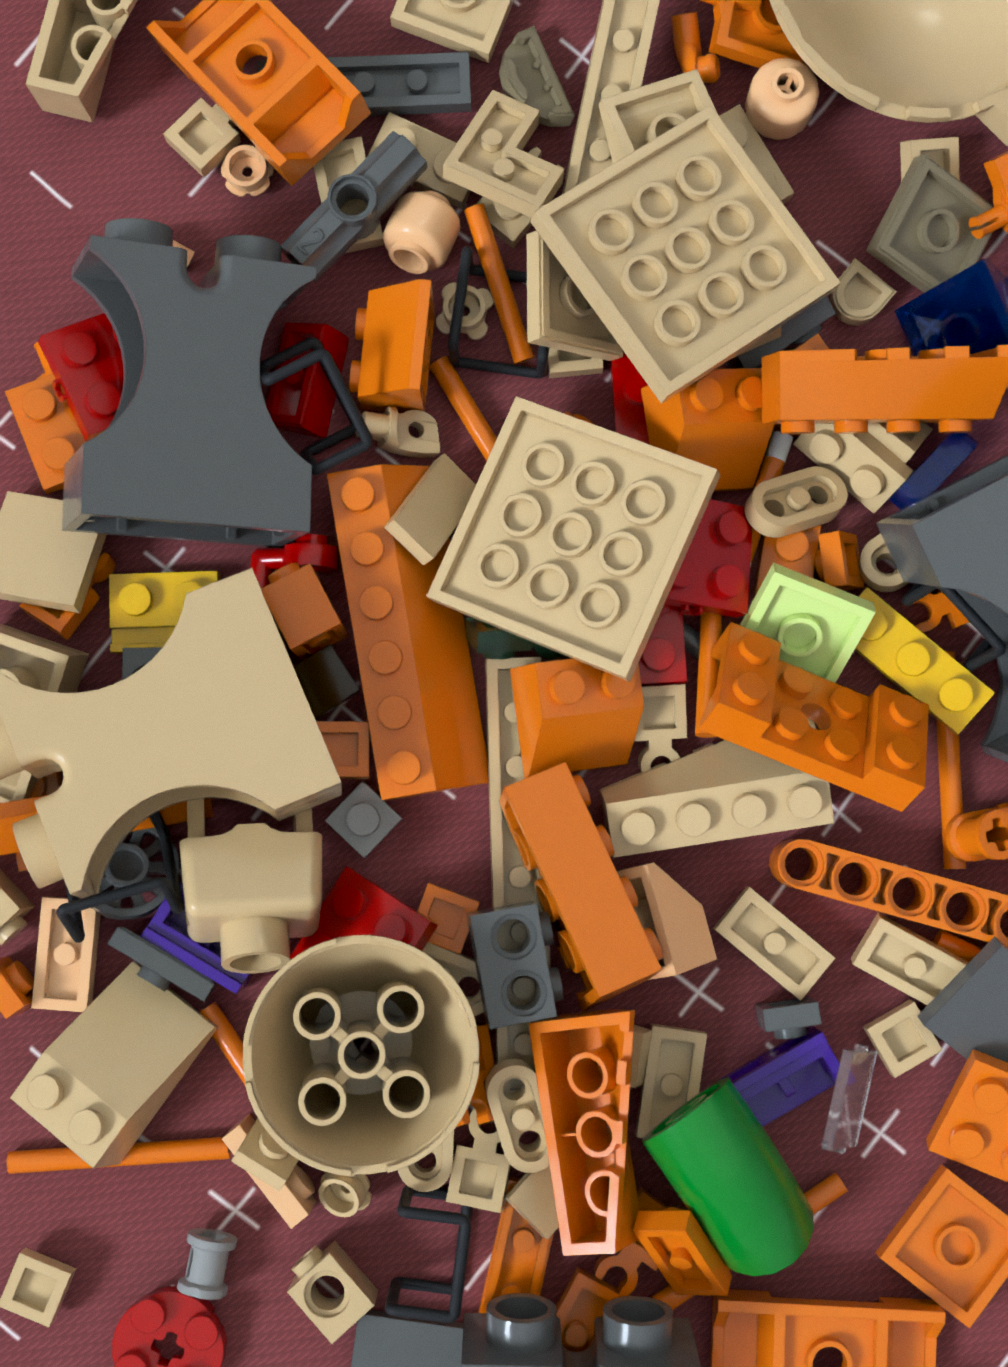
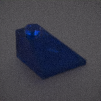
[895,258,1008,356]

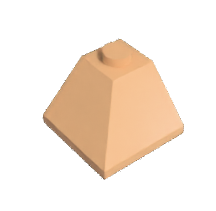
[617,862,717,980]

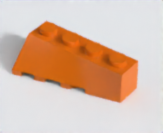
[761,345,1008,434]
[499,762,663,1012]
[528,1009,640,1256]

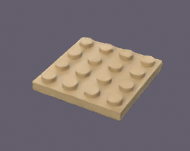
[530,105,841,404]
[426,396,720,682]

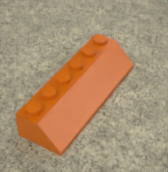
[327,464,488,801]

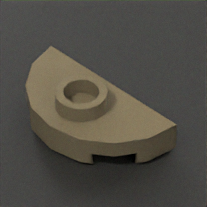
[499,26,575,127]

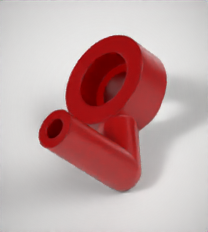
[250,534,338,610]

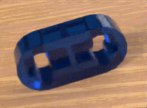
[889,433,979,510]

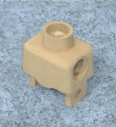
[179,799,322,974]

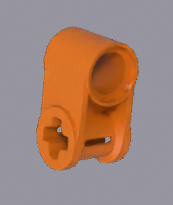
[945,802,1008,862]

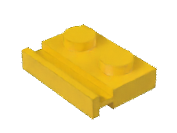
[109,571,221,654]

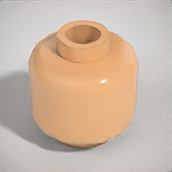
[745,57,820,140]
[382,191,461,274]

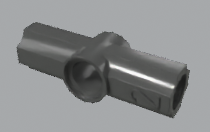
[281,131,428,283]

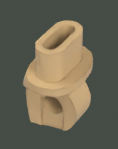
[356,406,440,458]

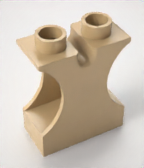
[0,568,342,899]

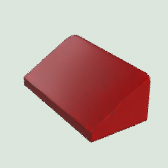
[266,322,349,438]

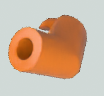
[671,11,720,84]

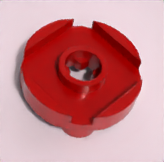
[112,1286,227,1367]

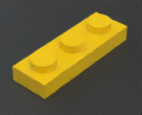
[855,587,995,736]

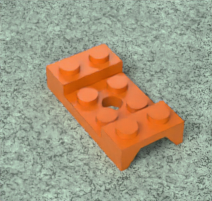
[146,0,371,186]
[699,622,929,812]
[710,1289,946,1367]

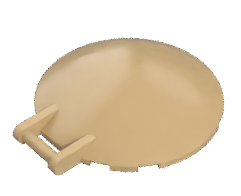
[769,0,1008,146]

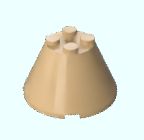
[243,935,480,1177]

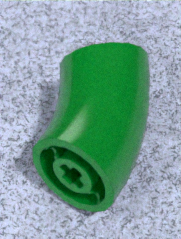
[642,1077,814,1277]

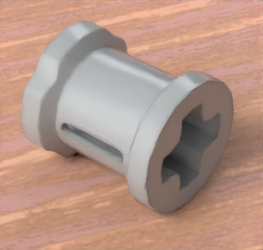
[177,1228,238,1300]

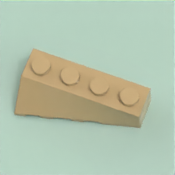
[26,0,138,123]
[600,718,834,858]

